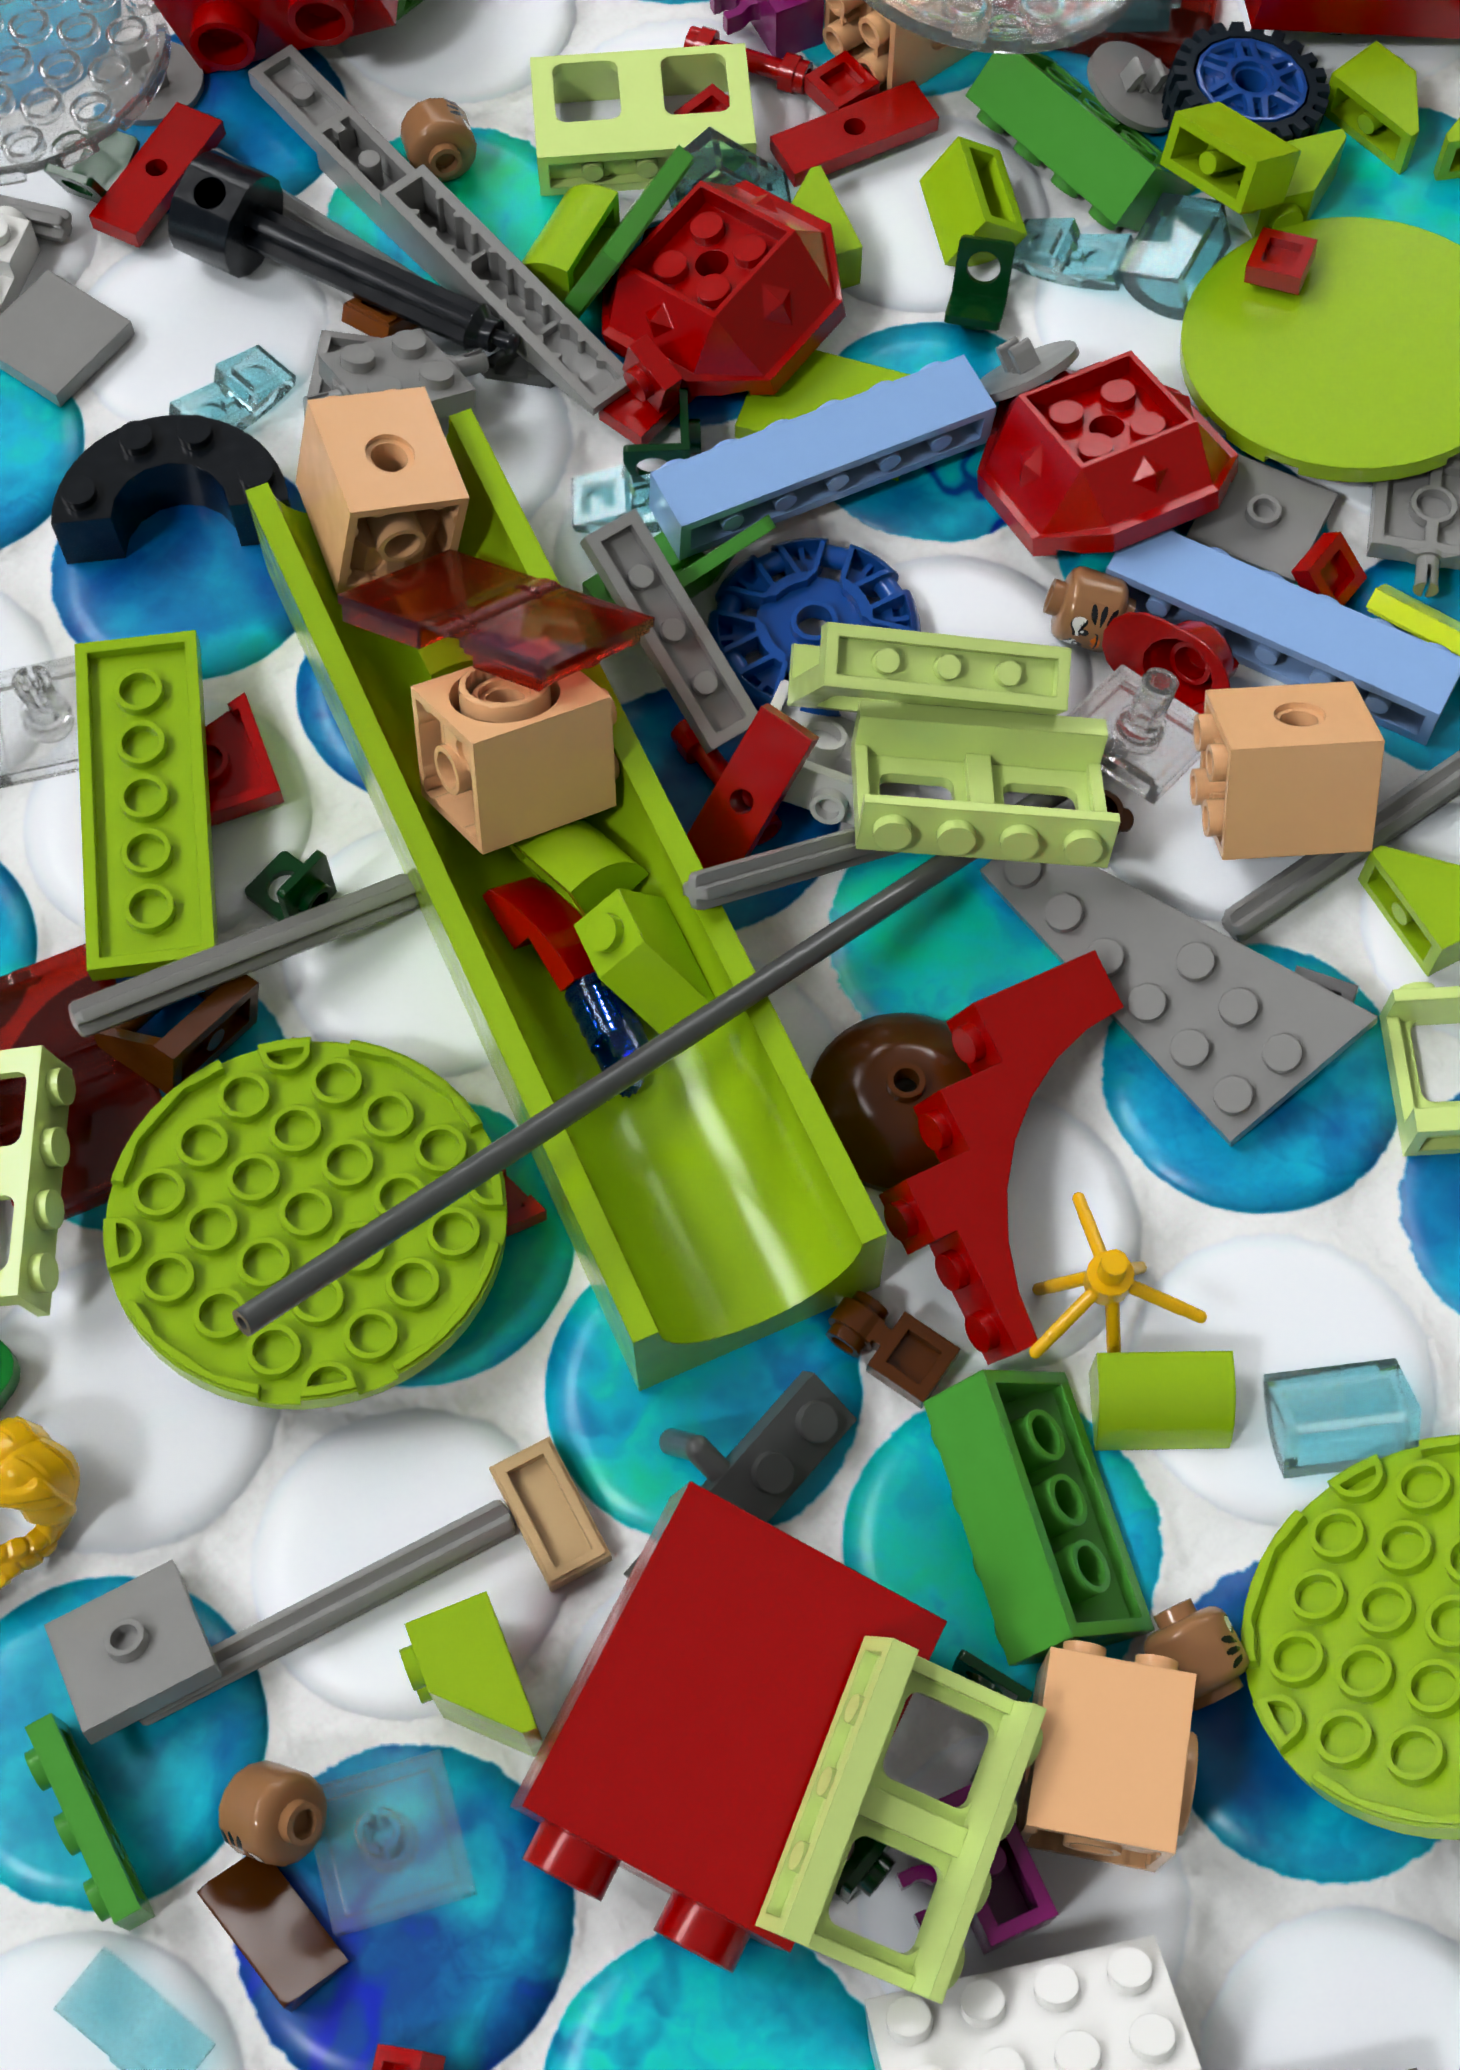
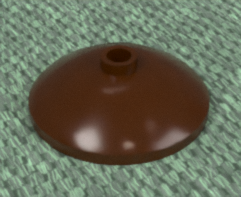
[810,1013,972,1192]

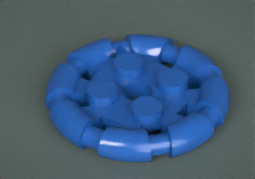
[707,538,921,717]

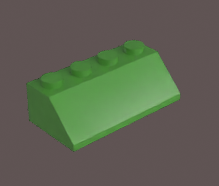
[965,39,1197,232]
[923,1370,1155,1666]

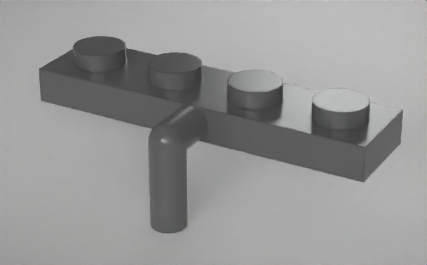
[624,1371,857,1578]

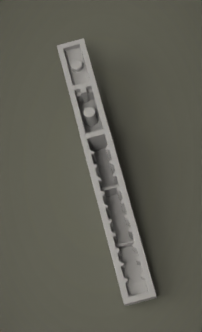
[248,44,630,416]

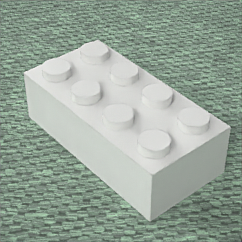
[864,1935,1202,2070]

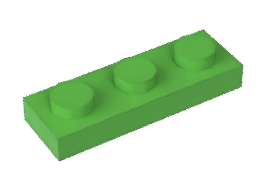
[24,1713,155,1931]

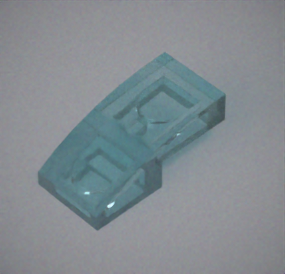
[1012,218,1137,291]
[169,345,296,431]
[571,465,662,534]
[53,1946,216,2070]

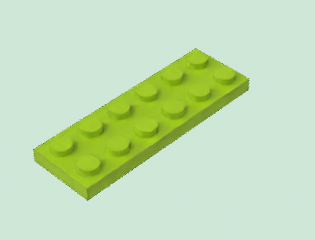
[74,630,218,981]

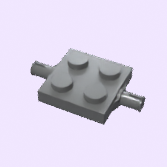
[303,328,489,419]
[1366,455,1460,597]

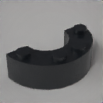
[51,415,292,564]

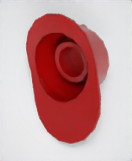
[1102,612,1239,721]

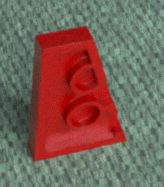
[205,692,284,827]

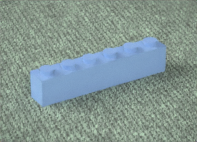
[649,354,997,560]
[1105,528,1460,746]

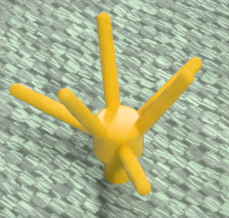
[1029,1192,1207,1359]

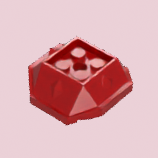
[602,180,846,396]
[977,350,1238,557]

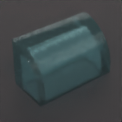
[1117,193,1231,321]
[1263,1358,1422,1479]

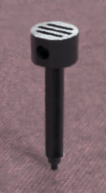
[168,150,520,355]

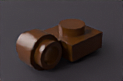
[826,1291,961,1409]

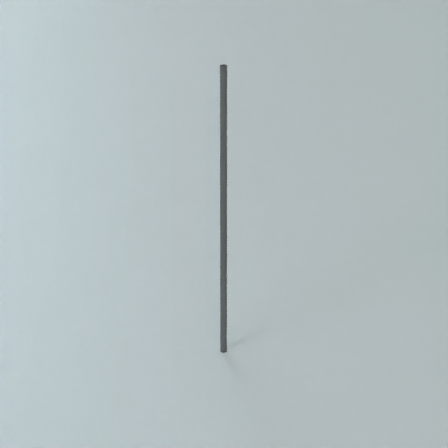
[232,741,1127,1336]

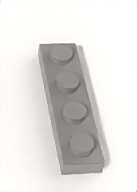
[580,508,758,754]

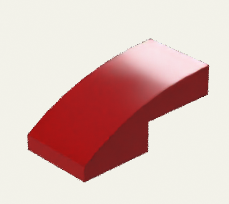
[482,876,599,992]

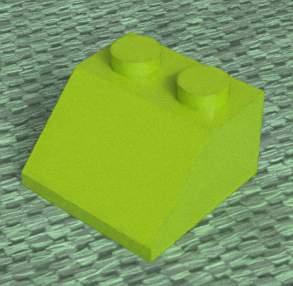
[399,1591,543,1757]

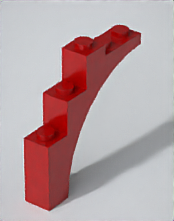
[878,950,1124,1365]

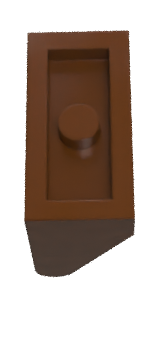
[94,975,259,1094]

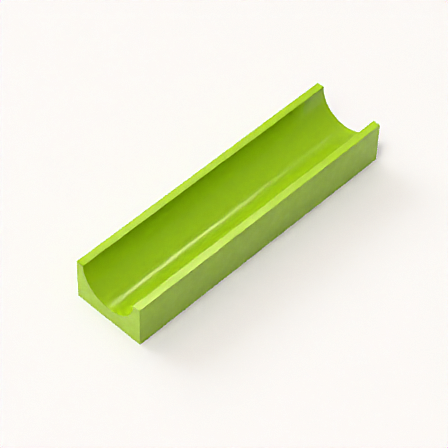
[245,408,888,1392]

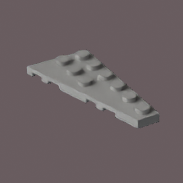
[980,859,1378,1147]

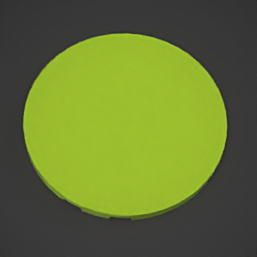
[1180,217,1460,482]
[103,1037,508,1410]
[1241,1435,1460,1840]

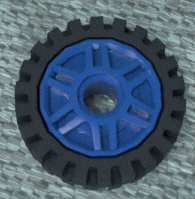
[1161,22,1330,141]

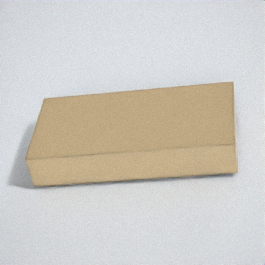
[489,1436,612,1592]

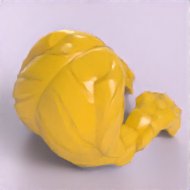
[0,1416,80,1590]

